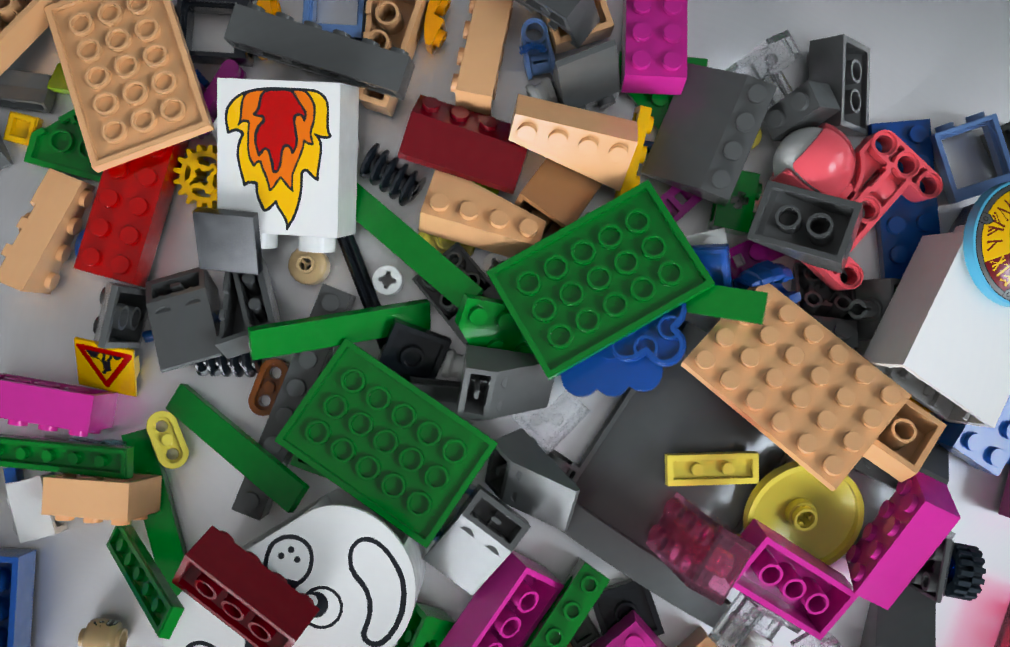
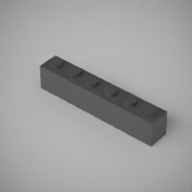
[224,3,415,100]

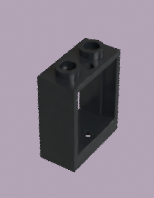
[174,0,254,67]

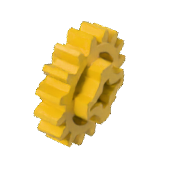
[173,144,217,209]

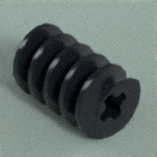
[360,143,427,206]
[195,352,262,377]

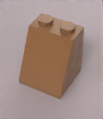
[514,158,602,240]

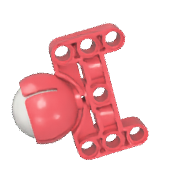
[769,123,943,291]

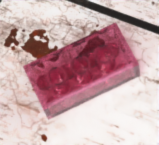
[646,492,756,606]

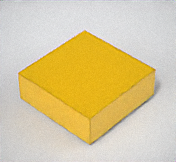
[3,111,43,146]

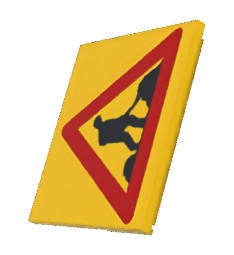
[74,337,140,397]

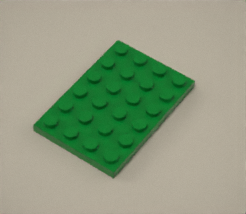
[486,180,715,380]
[274,338,498,549]

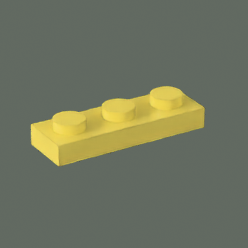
[664,451,759,486]

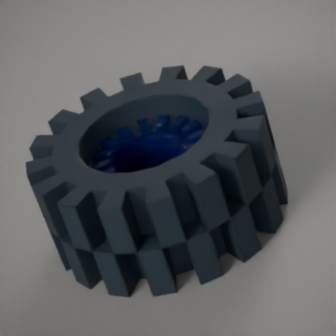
[944,542,986,601]

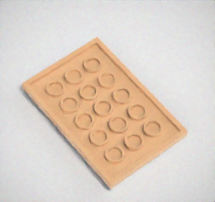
[44,0,215,173]
[681,283,912,491]

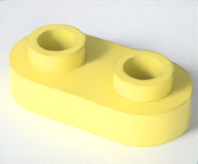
[146,411,189,469]

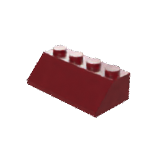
[398,94,529,195]
[172,525,320,647]

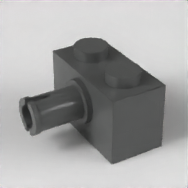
[848,278,901,340]

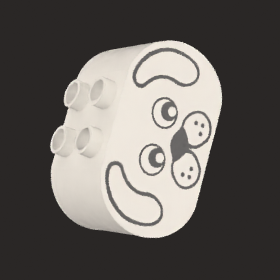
[162,488,426,647]

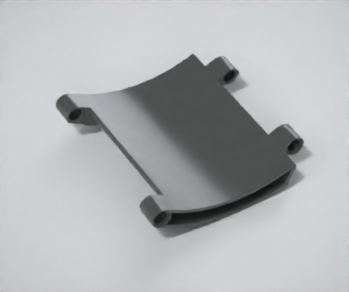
[547,320,790,629]

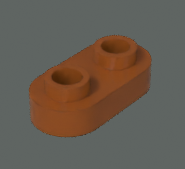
[248,358,290,416]

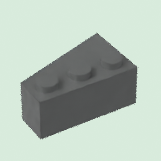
[515,0,600,49]
[215,257,281,359]

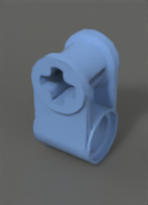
[521,17,555,80]

